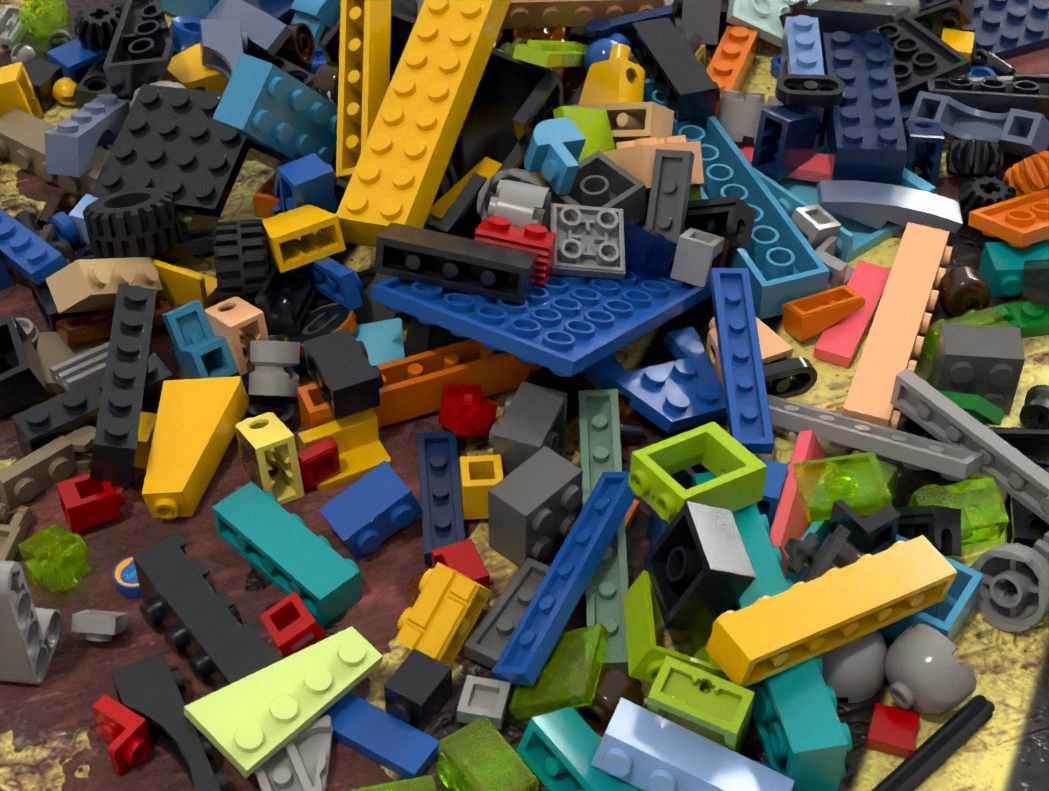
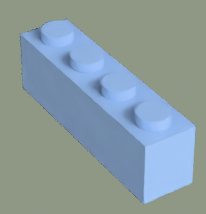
[590,697,795,791]

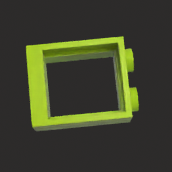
[628,421,767,524]
[623,570,728,694]
[647,655,755,753]

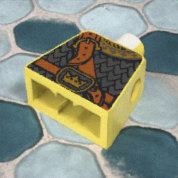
[235,412,305,505]

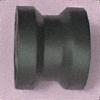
[1019,385,1049,428]

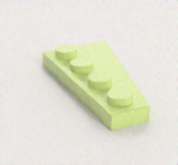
[184,626,383,778]

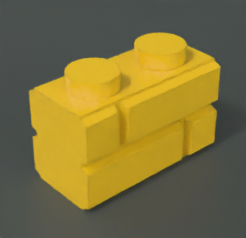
[395,562,492,667]

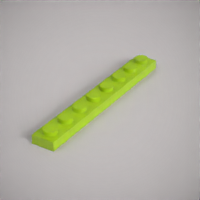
[513,39,589,68]

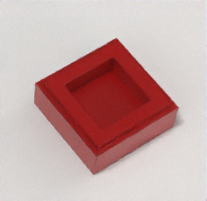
[297,436,341,489]
[865,703,921,758]

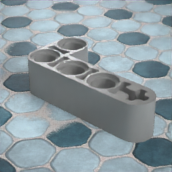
[0,560,61,685]

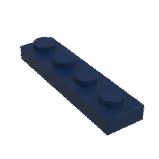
[416,431,465,565]

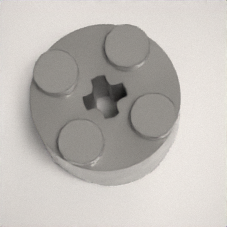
[718,90,784,144]
[487,179,551,228]

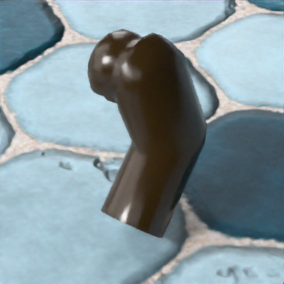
[37,192,83,231]

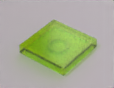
[793,452,892,522]
[509,623,610,719]

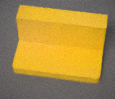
[151,258,219,311]
[298,409,391,491]

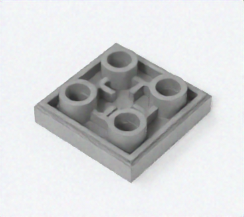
[548,203,626,280]

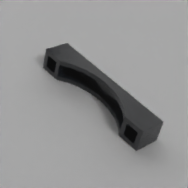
[90,284,157,484]
[111,652,229,791]

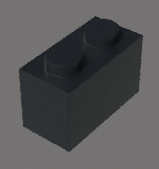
[304,328,384,420]

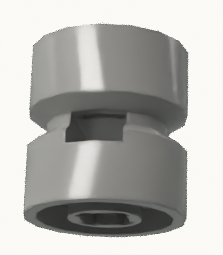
[248,340,300,397]

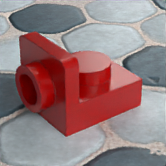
[92,694,153,776]

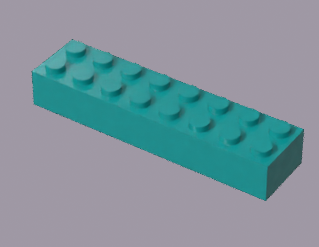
[692,472,852,791]

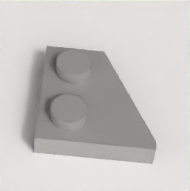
[254,714,333,791]

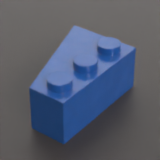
[271,153,340,259]

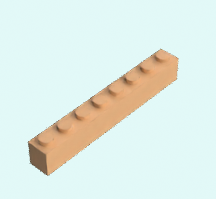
[842,222,953,430]

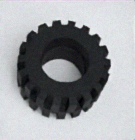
[83,188,182,259]
[213,219,271,307]

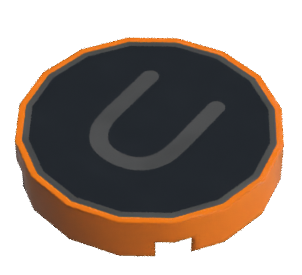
[284,303,357,357]

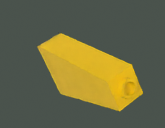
[142,376,250,519]

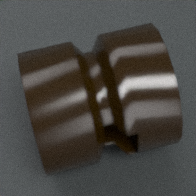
[257,22,315,66]

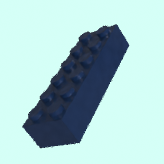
[821,31,907,184]

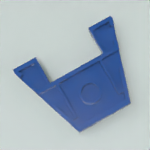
[582,327,727,433]

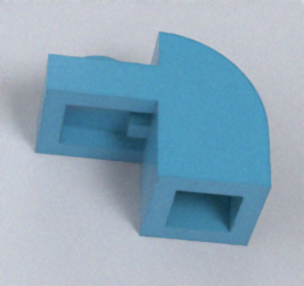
[291,0,341,48]
[524,117,586,195]
[162,300,239,379]

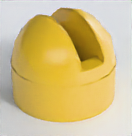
[52,77,77,106]

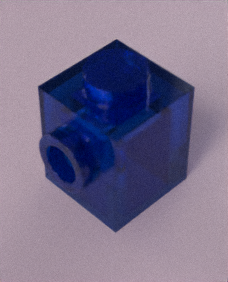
[624,220,677,278]

